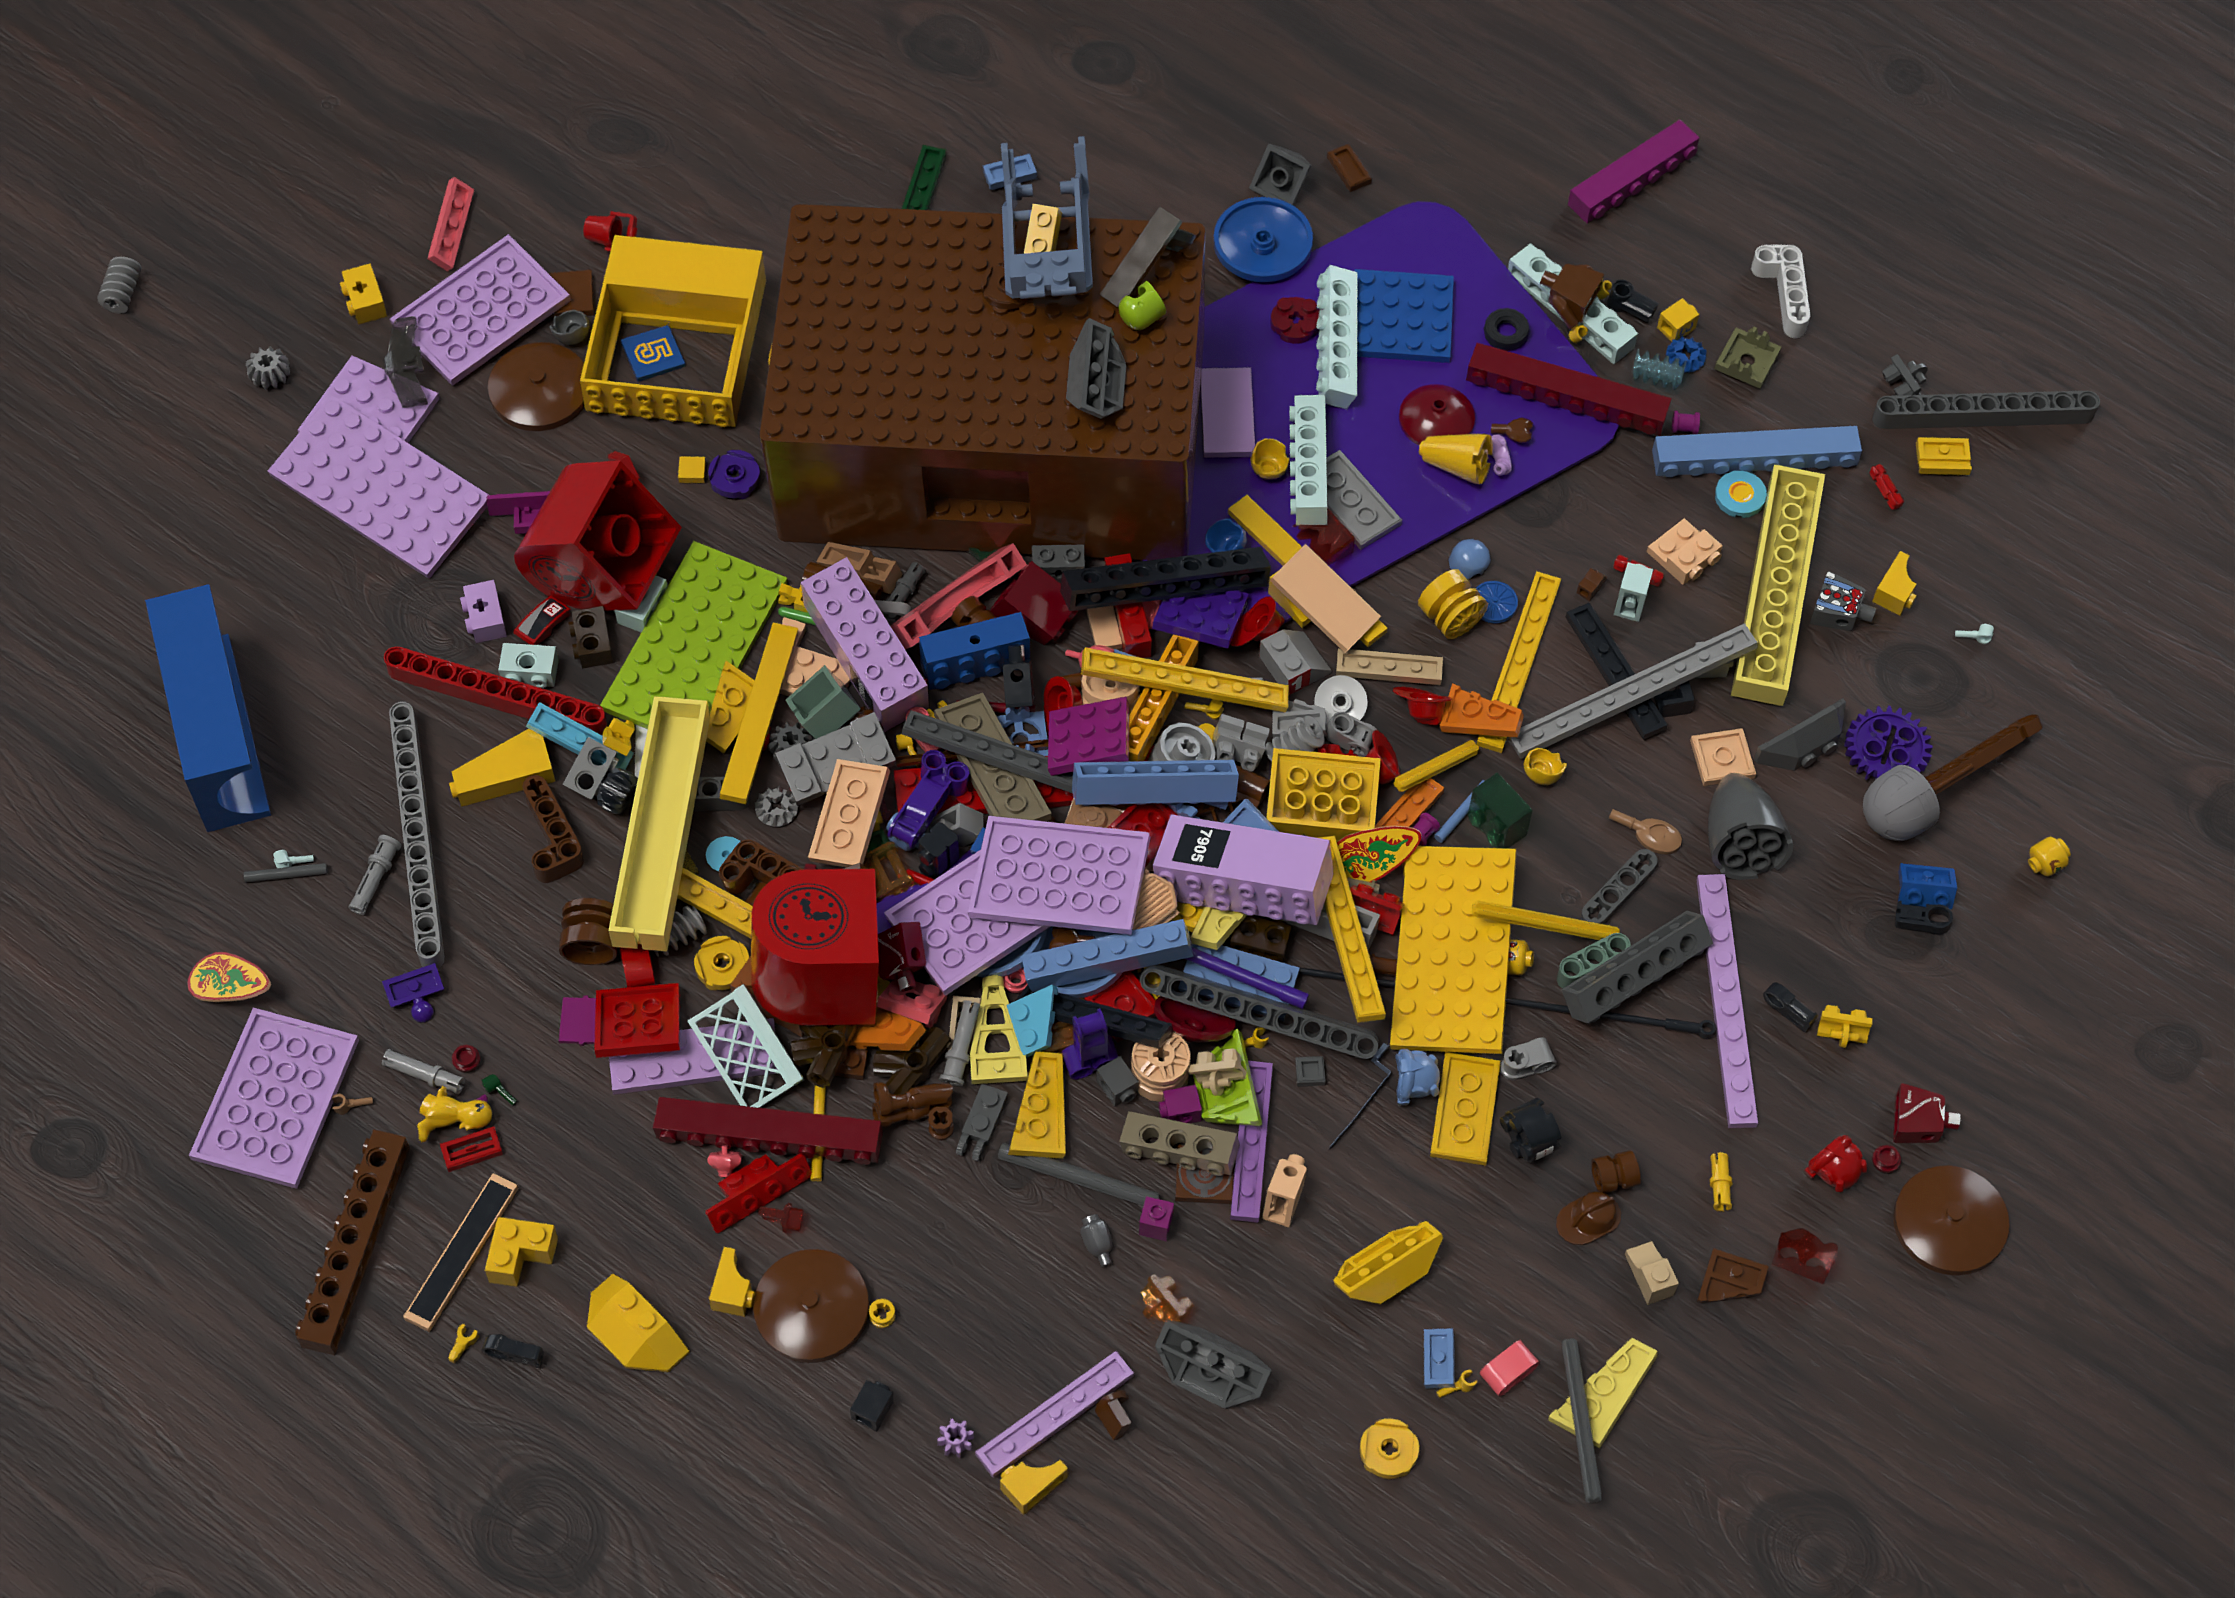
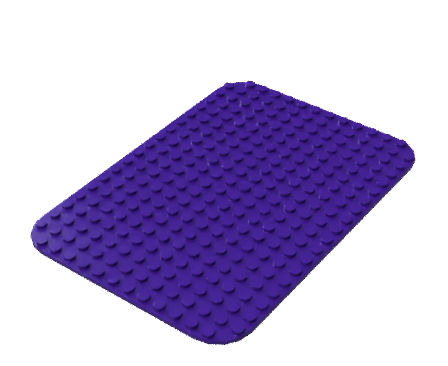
[1141,202,1619,625]

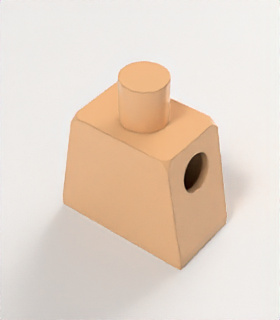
[1262,1154,1307,1228]

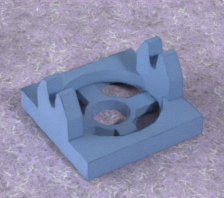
[997,706,1048,756]

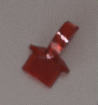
[758,1203,804,1233]

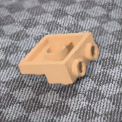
[1647,518,1722,585]

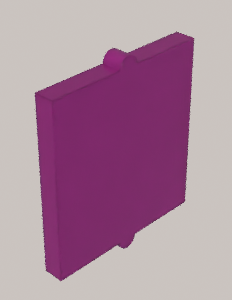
[559,995,596,1046]

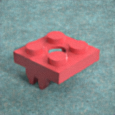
[877,979,948,1028]

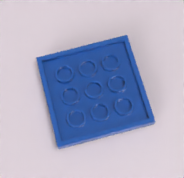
[1354,269,1454,363]

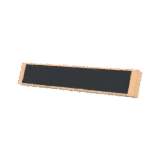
[403,1173,519,1332]

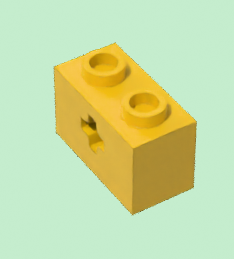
[1024,204,1062,254]
[340,263,387,324]

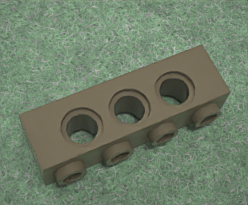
[1119,1111,1240,1176]

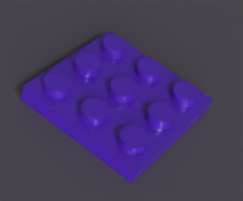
[1152,590,1249,648]

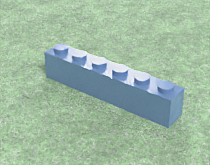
[1072,760,1239,806]
[1022,919,1193,992]

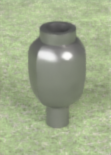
[1080,1214,1112,1267]

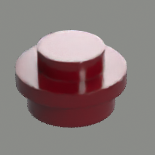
[452,1045,480,1072]
[1872,1145,1901,1173]

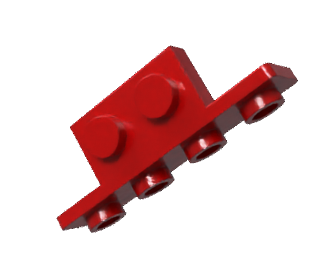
[705,1153,812,1233]

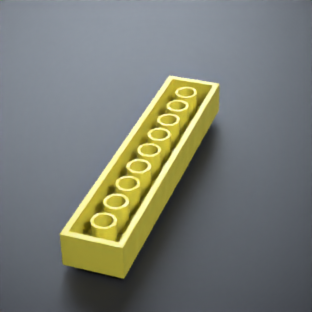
[1731,464,1825,706]

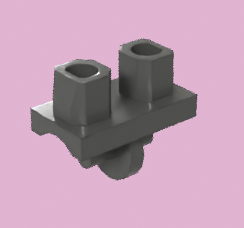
[1882,354,1928,396]

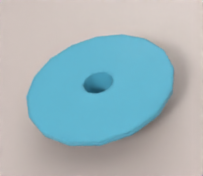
[706,836,746,872]

